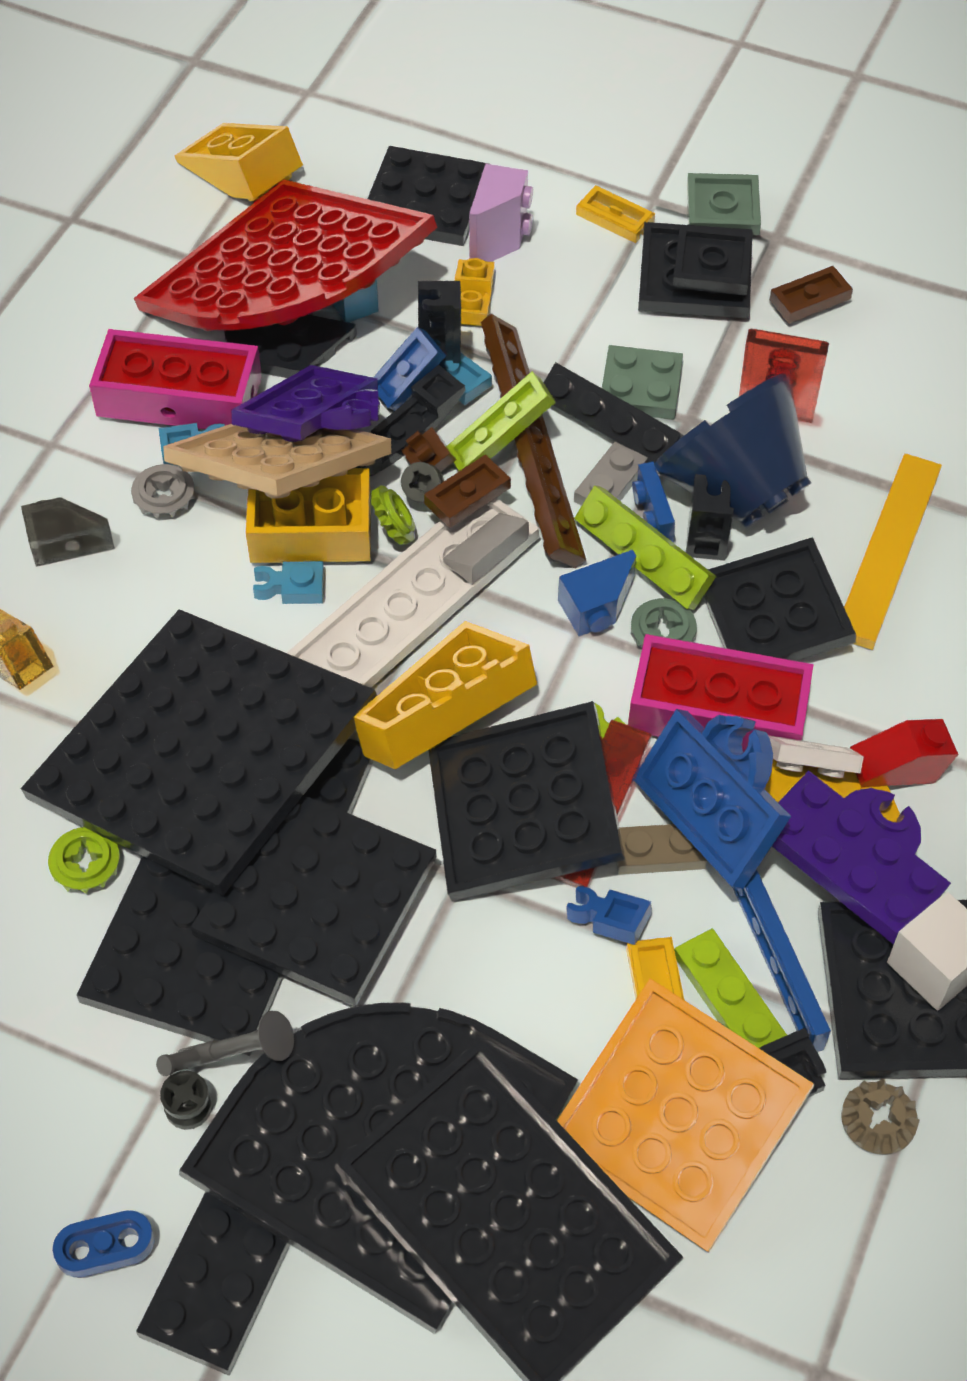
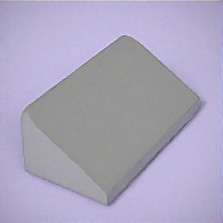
[443,513,529,584]

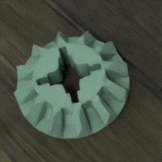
[631,598,697,646]

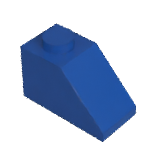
[558,550,636,637]

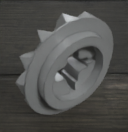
[131,464,195,519]

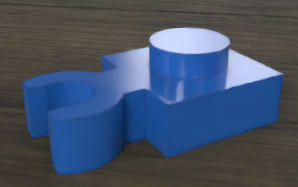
[566,886,652,945]

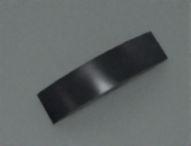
[354,365,466,477]

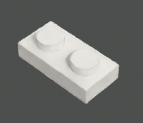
[769,736,864,778]

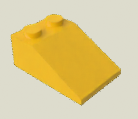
[174,123,303,201]

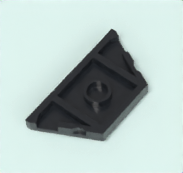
[224,314,357,378]

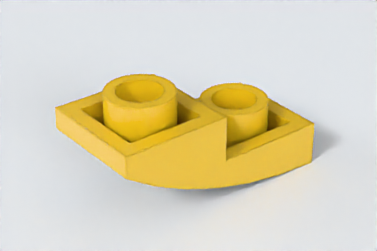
[455,258,495,326]

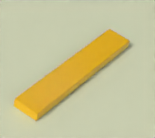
[844,453,942,650]

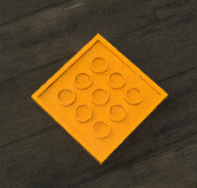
[557,978,814,1252]

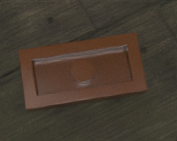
[769,266,853,324]
[424,455,511,528]

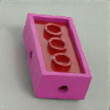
[89,329,262,429]
[628,634,814,752]

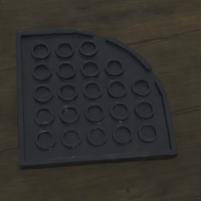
[179,1002,578,1334]

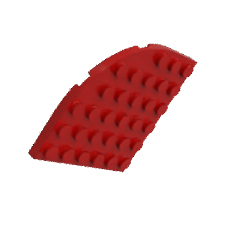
[133,179,437,331]

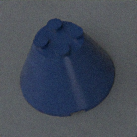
[654,373,812,529]

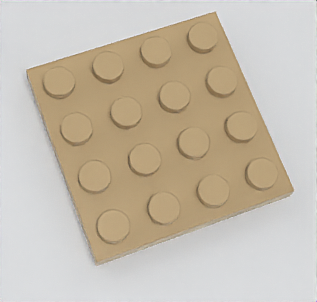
[163,424,391,498]

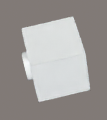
[887,891,967,1011]

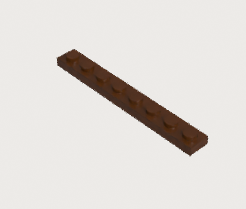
[481,313,586,568]

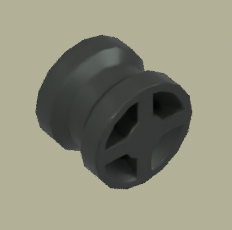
[401,462,444,503]
[160,1070,212,1130]

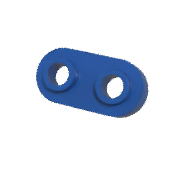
[52,1210,155,1278]

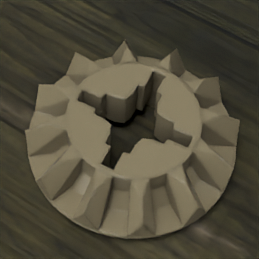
[841,1078,920,1154]

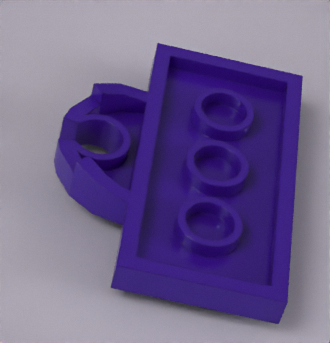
[232,365,380,442]
[772,770,951,944]

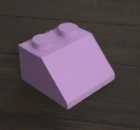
[469,164,534,262]

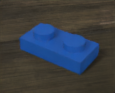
[373,327,446,411]
[632,461,675,543]

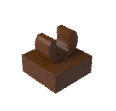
[402,427,457,472]

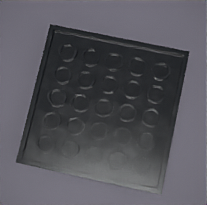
[20,609,377,896]

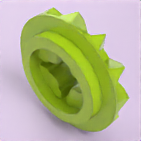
[371,485,415,545]
[48,827,121,894]

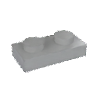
[574,441,648,506]

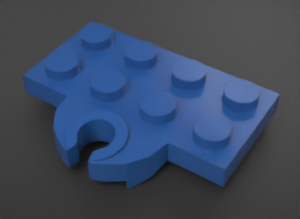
[633,709,791,889]

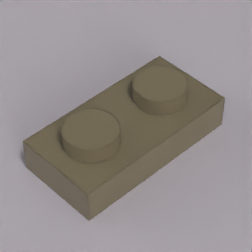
[616,824,707,875]

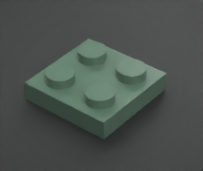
[687,173,761,235]
[602,345,683,420]

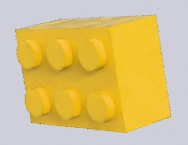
[246,468,371,563]

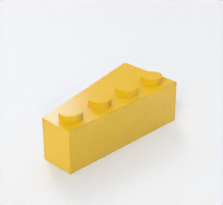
[354,621,537,770]

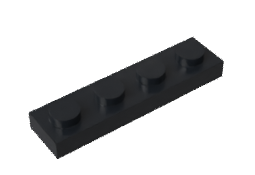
[543,362,684,463]

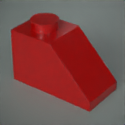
[850,719,959,787]

